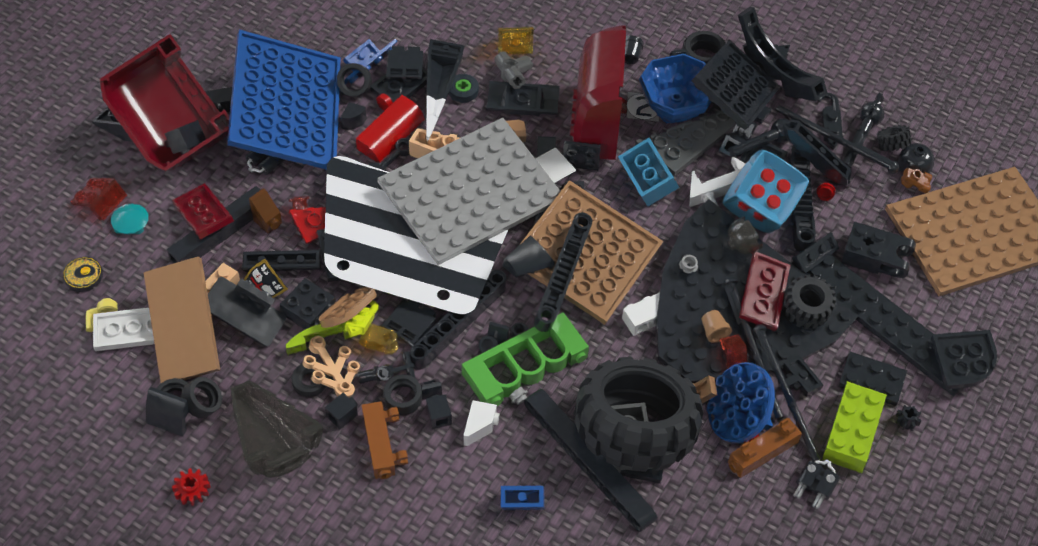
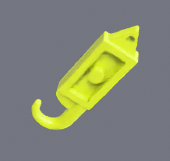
[345,300,379,337]

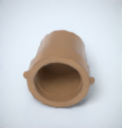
[701,310,732,343]

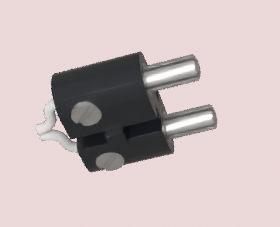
[793,459,840,509]

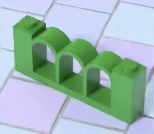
[462,312,589,406]

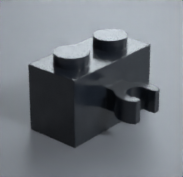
[164,120,206,155]

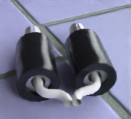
[245,151,284,175]

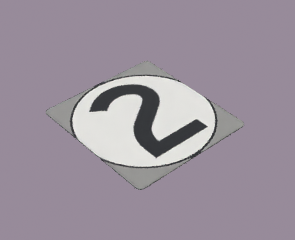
[627,92,659,122]

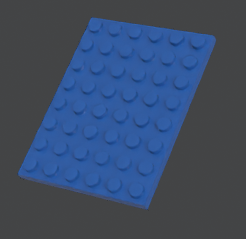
[227,29,341,170]

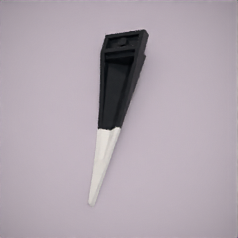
[426,39,464,141]

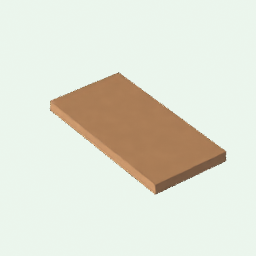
[144,256,220,383]

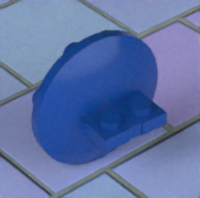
[706,362,775,443]

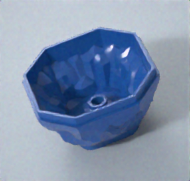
[639,54,711,123]

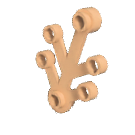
[303,336,360,397]

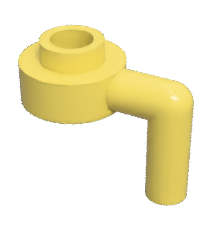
[86,298,118,332]

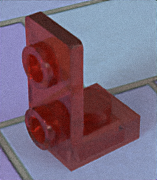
[719,334,747,369]

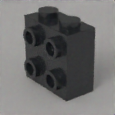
[280,278,336,330]

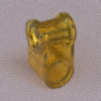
[359,323,399,354]

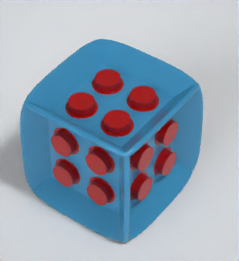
[722,150,809,233]

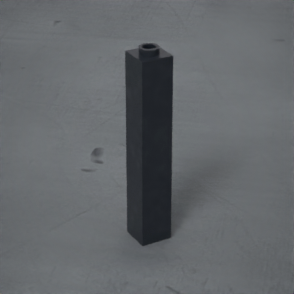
[167,186,260,264]

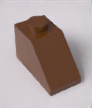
[249,188,282,234]

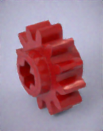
[172,468,211,506]

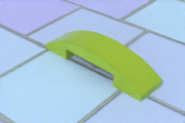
[285,321,362,355]

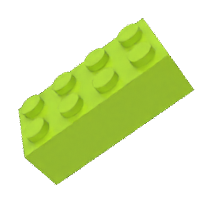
[822,381,887,473]

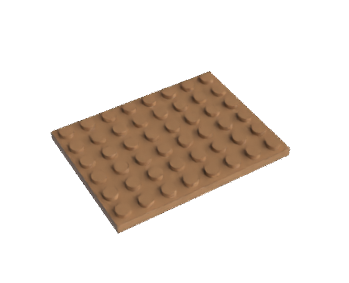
[885,167,1038,296]

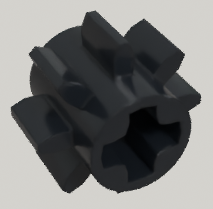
[896,405,922,431]

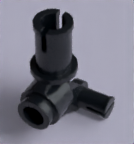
[357,351,416,384]

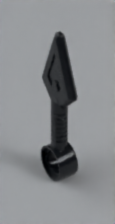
[368,138,409,171]

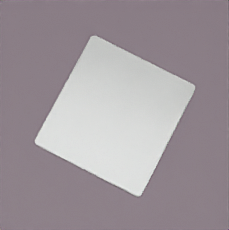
[535,148,576,183]

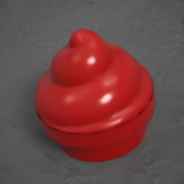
[817,183,836,201]

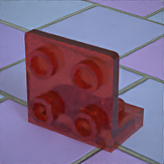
[70,178,127,221]

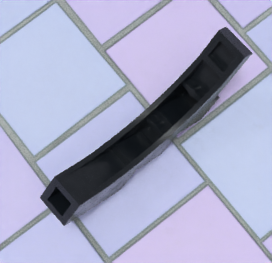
[738,7,828,101]

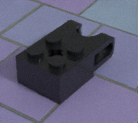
[841,221,916,278]

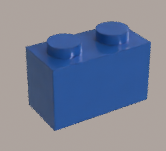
[501,486,545,510]

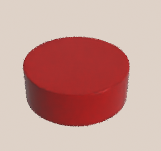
[376,93,393,111]

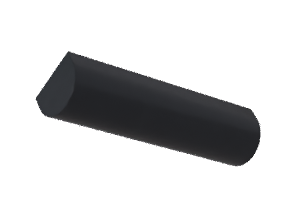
[242,250,321,272]

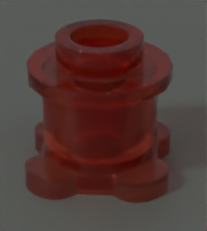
[289,196,309,210]

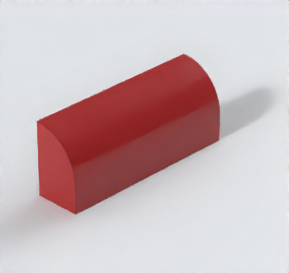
[356,95,425,162]

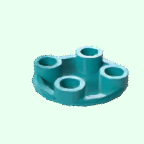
[111,204,149,235]

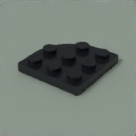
[931,330,997,389]

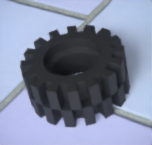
[877,125,912,152]

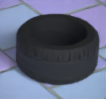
[682,31,726,64]

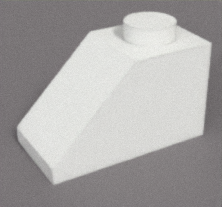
[464,400,500,446]

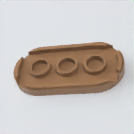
[319,287,377,328]

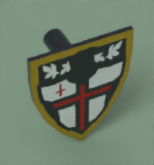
[244,258,288,298]

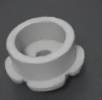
[679,255,698,273]
[509,387,528,405]

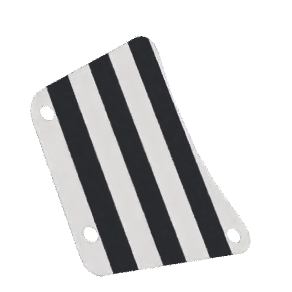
[324,156,508,314]

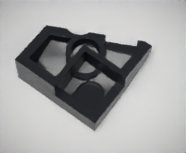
[502,235,556,278]

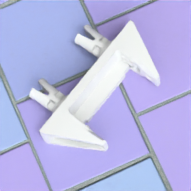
[689,157,745,207]

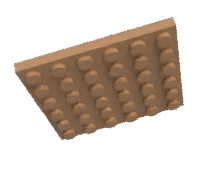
[520,180,663,325]

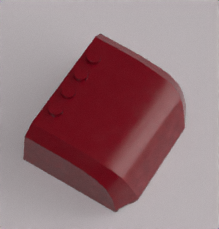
[570,25,626,160]
[100,34,230,171]

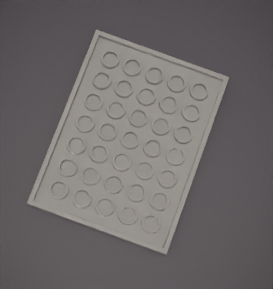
[378,118,561,265]

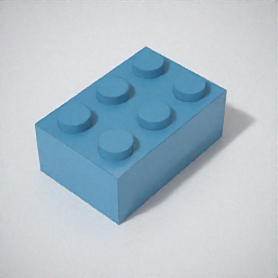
[618,138,680,206]

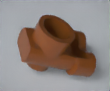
[901,168,932,193]

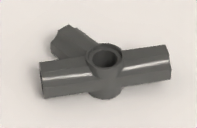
[494,51,533,89]

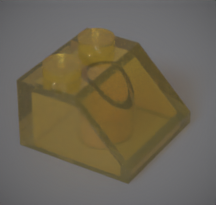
[497,26,534,54]

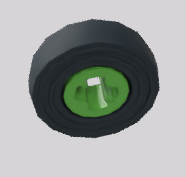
[449,74,479,103]

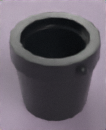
[625,35,644,64]

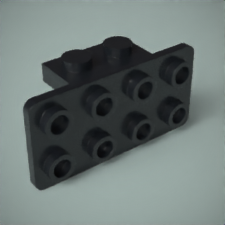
[208,277,286,347]

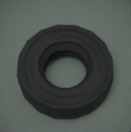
[291,362,327,397]

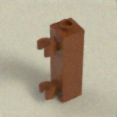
[362,401,408,479]
[728,418,802,478]

